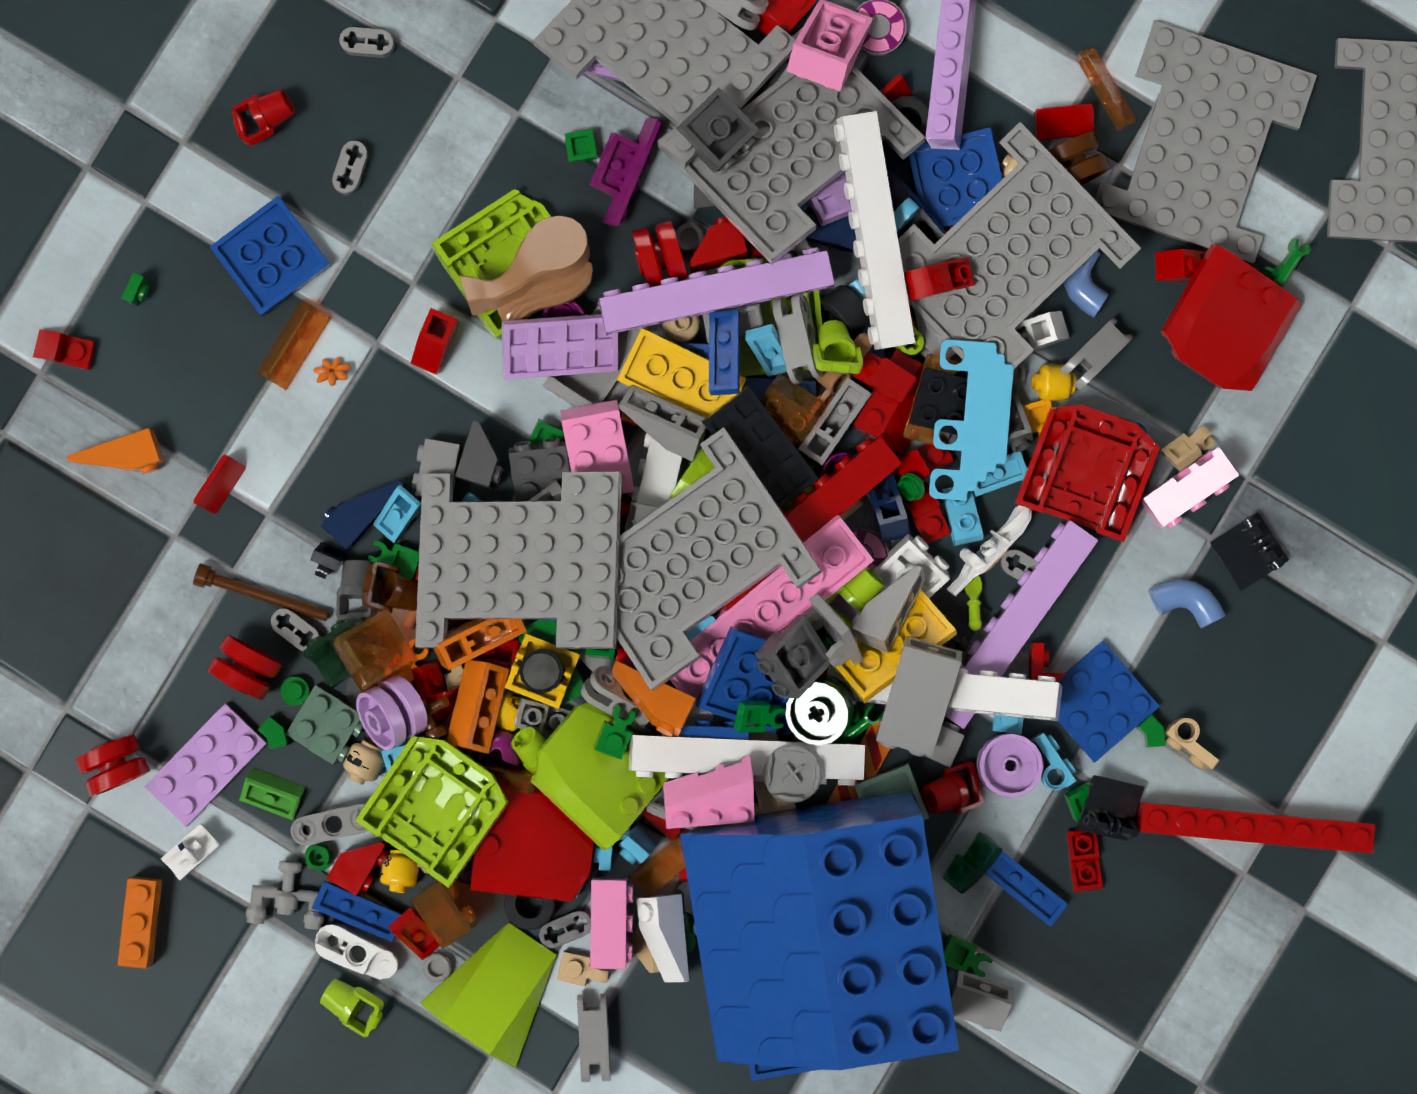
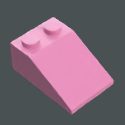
[787,0,873,91]

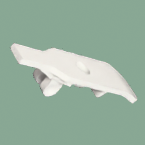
[947,505,1032,596]

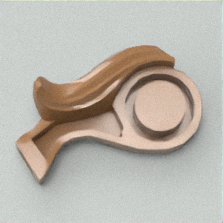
[459,216,593,321]

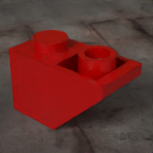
[1155,249,1206,283]
[904,257,975,301]
[410,308,460,375]
[326,841,389,896]

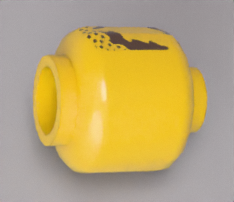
[496,690,522,733]

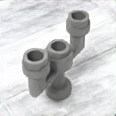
[246,861,324,930]

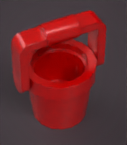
[232,89,295,146]
[921,761,983,814]

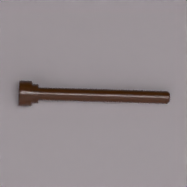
[193,563,330,621]

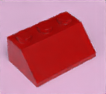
[852,350,928,456]

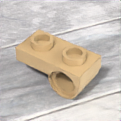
[1164,718,1219,770]

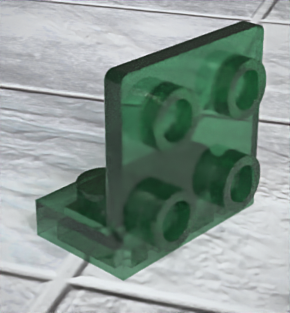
[302,619,380,689]

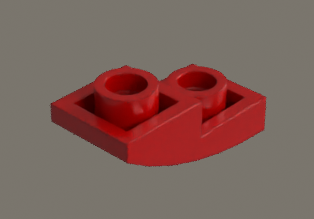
[1066,831,1103,893]

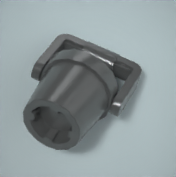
[336,560,378,623]

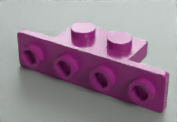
[589,118,662,226]

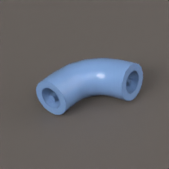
[1063,250,1109,318]
[1149,579,1226,629]

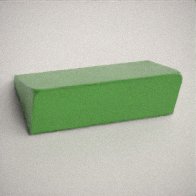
[239,768,305,820]

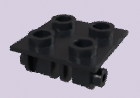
[909,368,967,435]
[1210,512,1289,591]
[929,582,990,652]
[1076,775,1145,841]

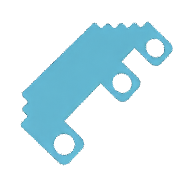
[929,339,1014,501]

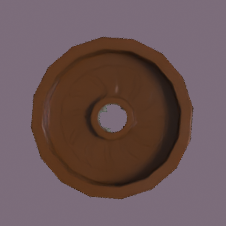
[1049,131,1111,186]

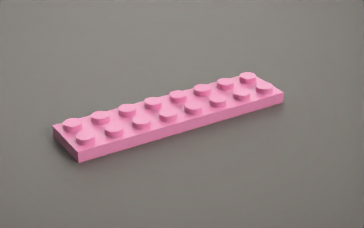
[670,515,874,708]

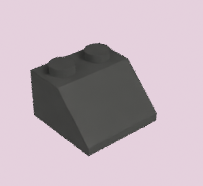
[455,421,504,490]

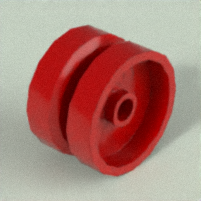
[632,220,688,288]
[207,634,283,700]
[75,734,150,797]

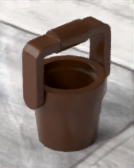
[362,561,418,614]

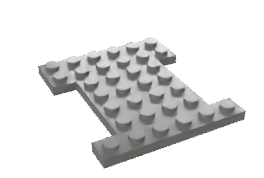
[533,0,796,168]
[1094,20,1317,265]
[658,29,925,265]
[1327,38,1417,243]
[898,122,1141,369]
[616,427,823,691]
[415,471,622,649]

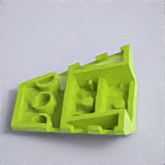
[420,922,557,1067]

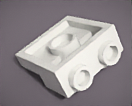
[873,533,950,598]

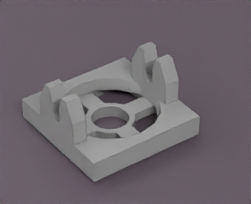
[803,593,863,667]

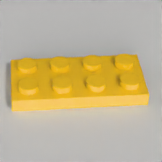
[617,327,747,418]
[834,590,957,704]

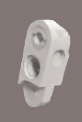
[315,923,399,980]

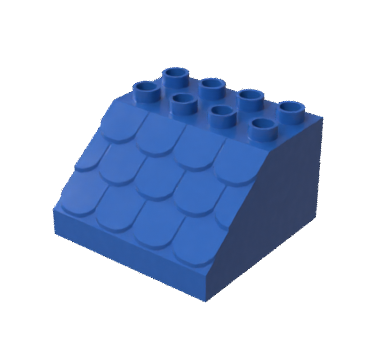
[680,790,959,1070]

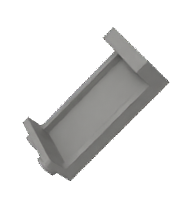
[543,301,648,408]
[876,636,962,756]

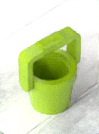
[813,320,863,374]
[825,567,885,630]
[511,727,547,774]
[320,978,384,1037]

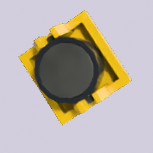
[505,634,580,709]

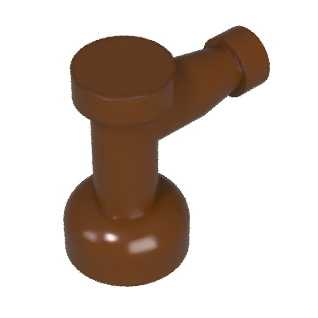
[422,696,450,739]

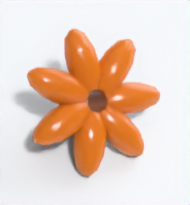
[313,357,351,386]

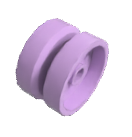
[356,675,427,751]
[976,733,1043,798]

